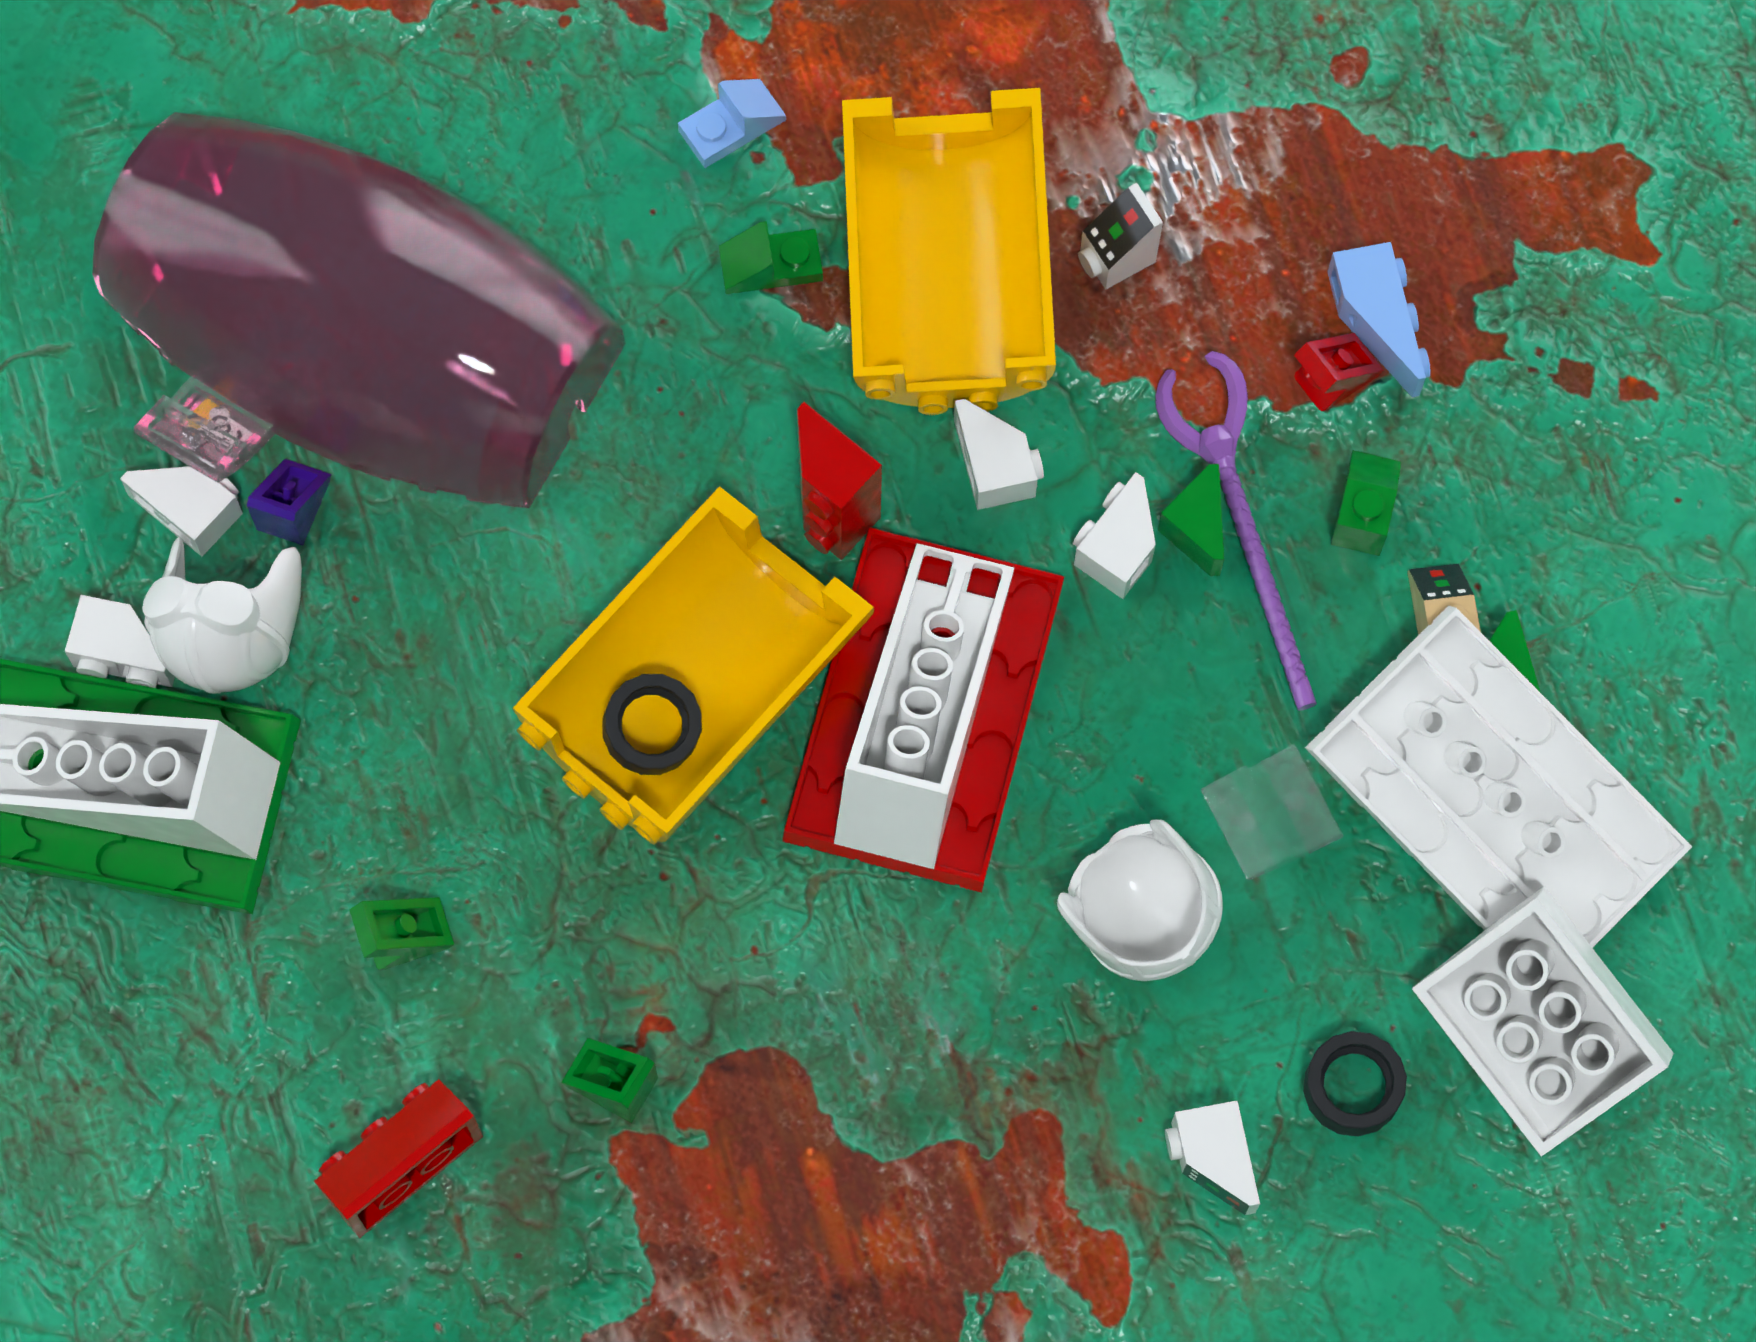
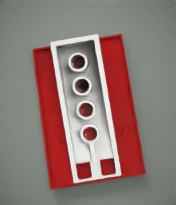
[782,527,1065,893]

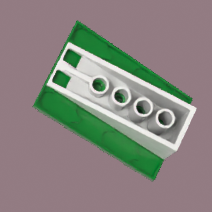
[0,659,301,915]

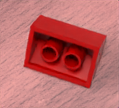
[797,402,882,560]
[314,1079,483,1239]

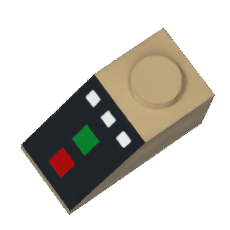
[1408,564,1481,635]

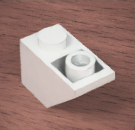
[1073,472,1156,599]
[65,595,175,688]

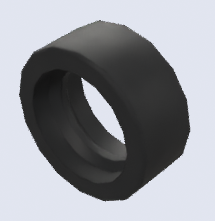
[602,674,702,775]
[1303,1031,1407,1137]

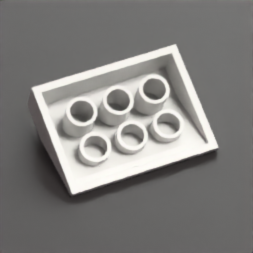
[1412,886,1674,1157]

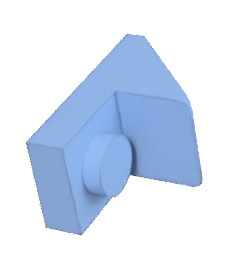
[678,79,786,168]

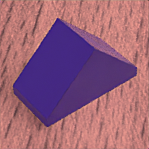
[247,459,331,546]

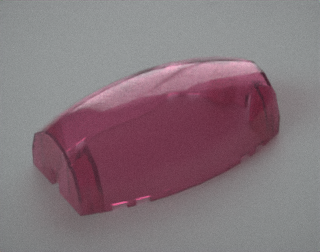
[92,112,626,508]

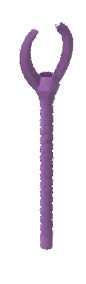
[1156,351,1317,711]

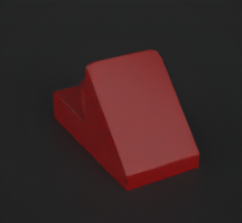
[1294,333,1384,411]

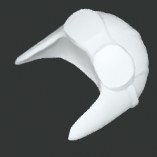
[142,536,302,694]
[1057,820,1223,981]

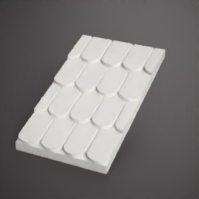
[1305,606,1692,948]

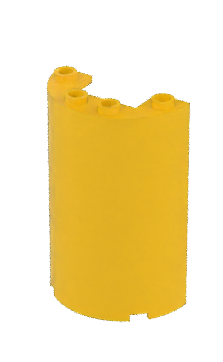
[842,88,1056,415]
[513,486,874,845]

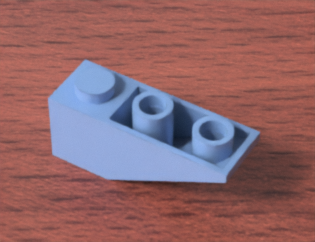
[1328,242,1430,397]

